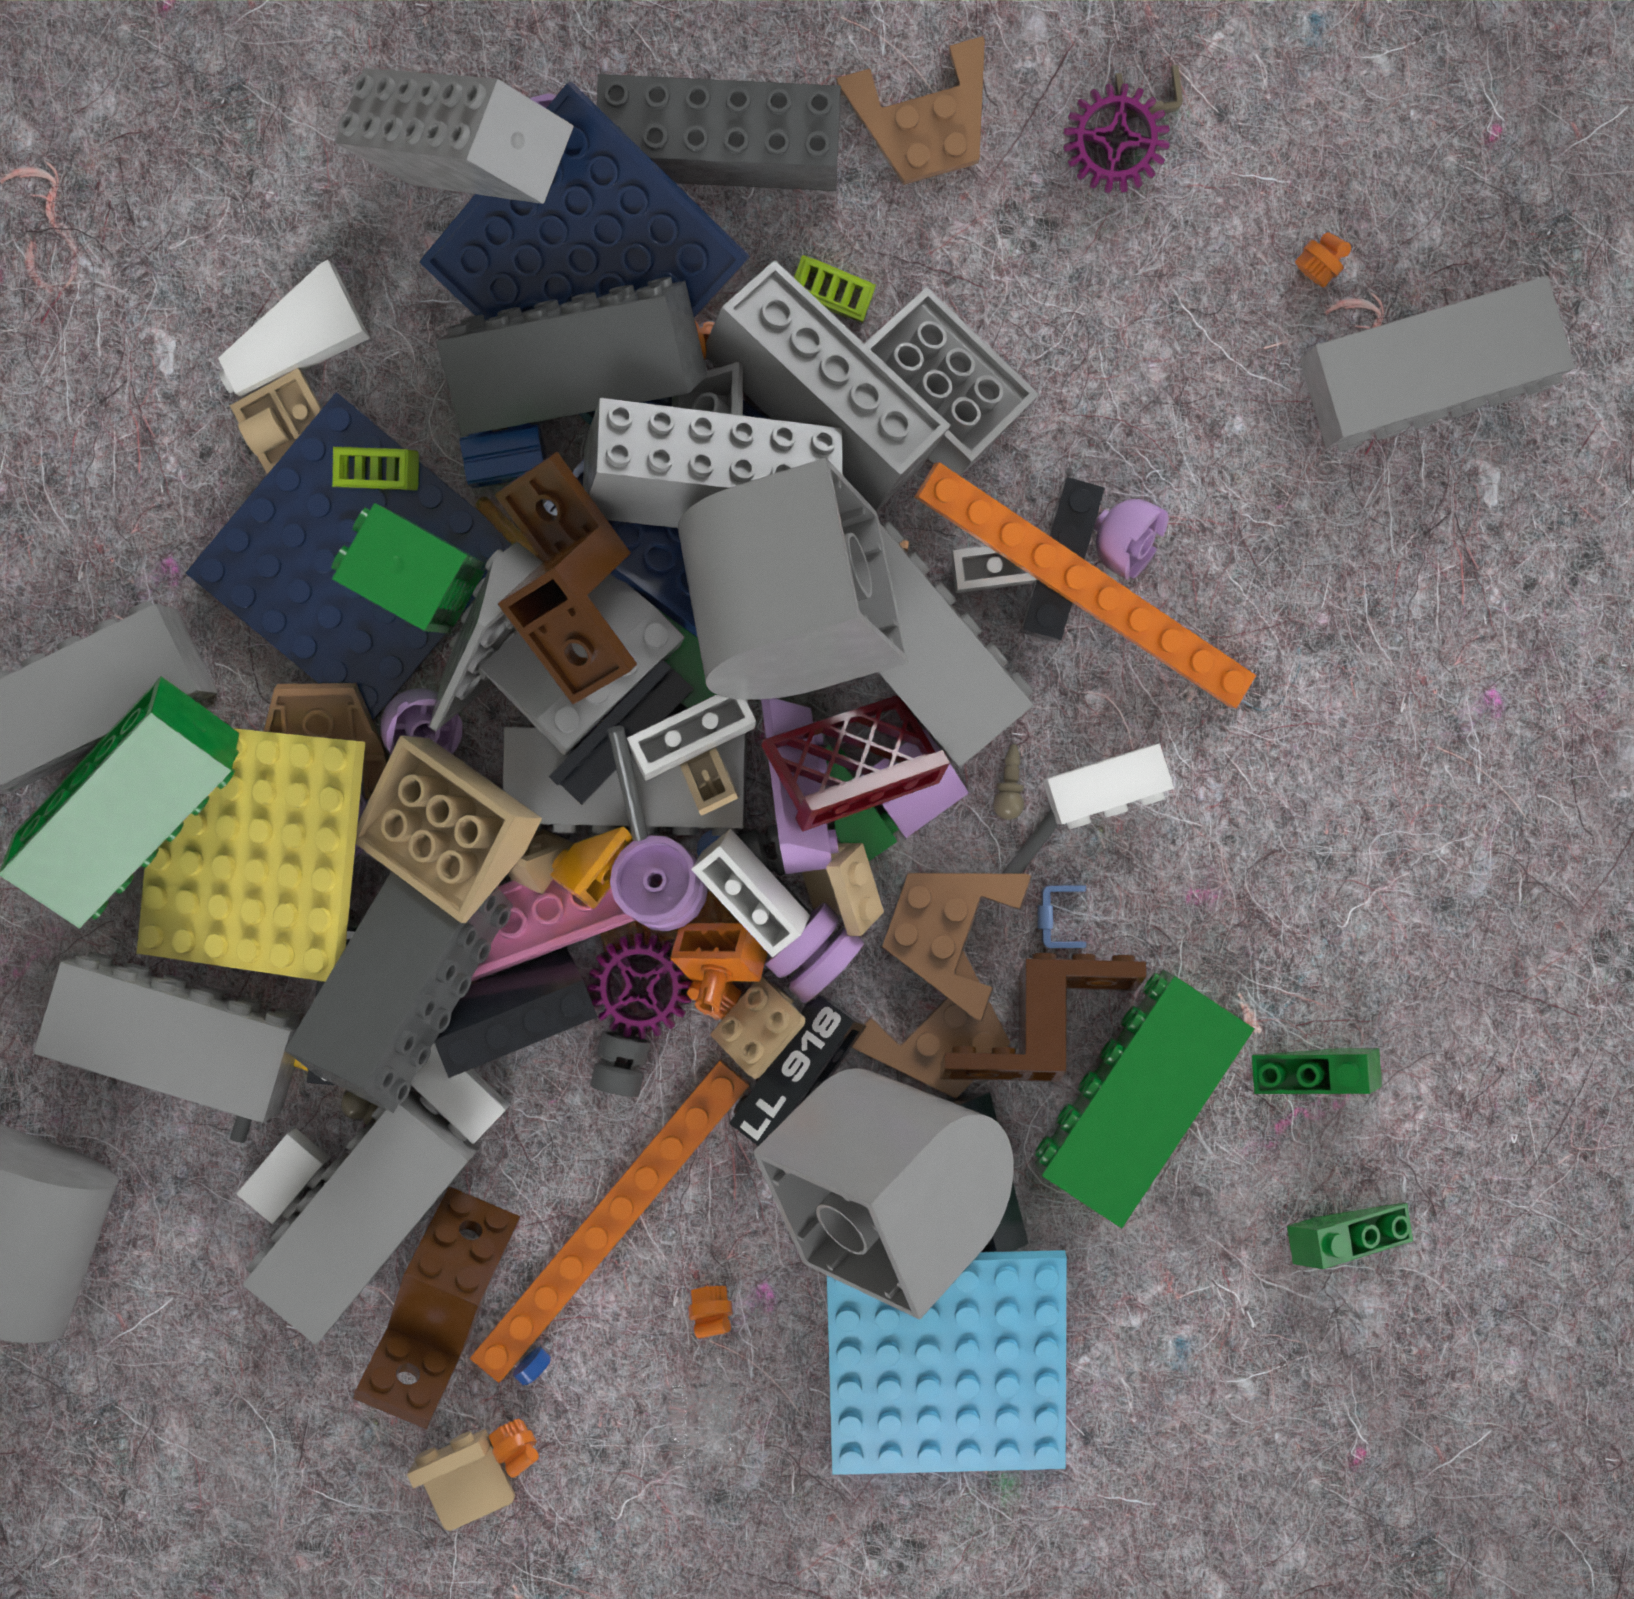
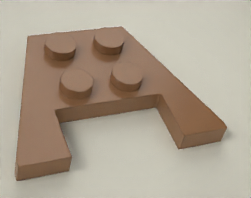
[836,36,985,185]
[264,683,389,799]
[882,873,1032,1021]
[852,951,1010,1098]

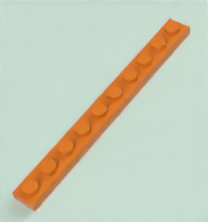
[914,462,1256,709]
[469,1059,750,1383]

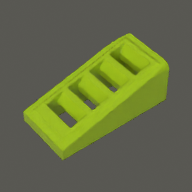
[794,255,876,323]
[332,447,419,490]

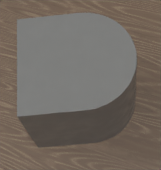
[678,457,908,700]
[753,1068,1014,1320]
[0,1124,118,1343]

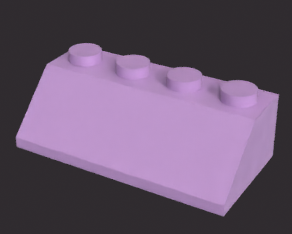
[761,698,839,874]

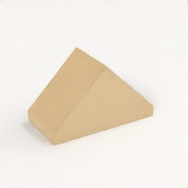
[680,747,740,816]
[508,829,574,894]

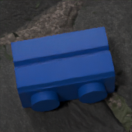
[459,423,546,489]

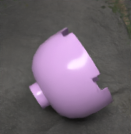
[1094,499,1169,580]
[380,688,462,755]

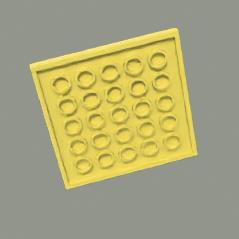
[136,728,365,982]

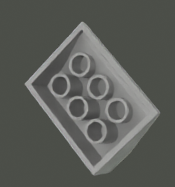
[865,287,1039,476]
[429,542,543,732]
[479,574,684,756]

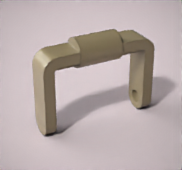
[1115,65,1183,120]

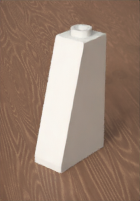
[218,260,370,398]

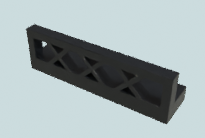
[549,659,694,805]

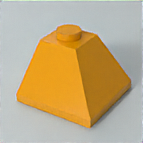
[550,827,634,910]

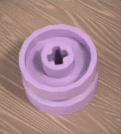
[610,835,708,931]
[765,902,864,1003]

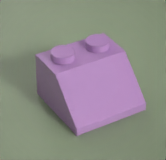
[861,729,969,838]

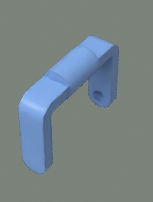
[1037,885,1086,948]

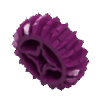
[1063,83,1170,194]
[588,933,692,1039]

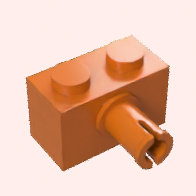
[670,923,768,1013]

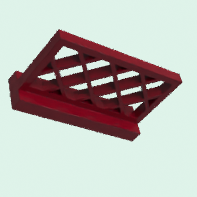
[761,695,950,832]

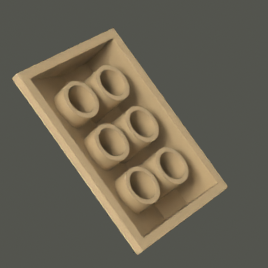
[356,736,542,923]

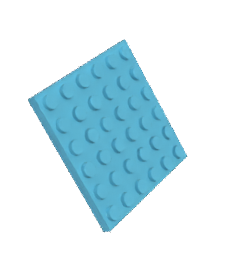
[827,1250,1067,1475]

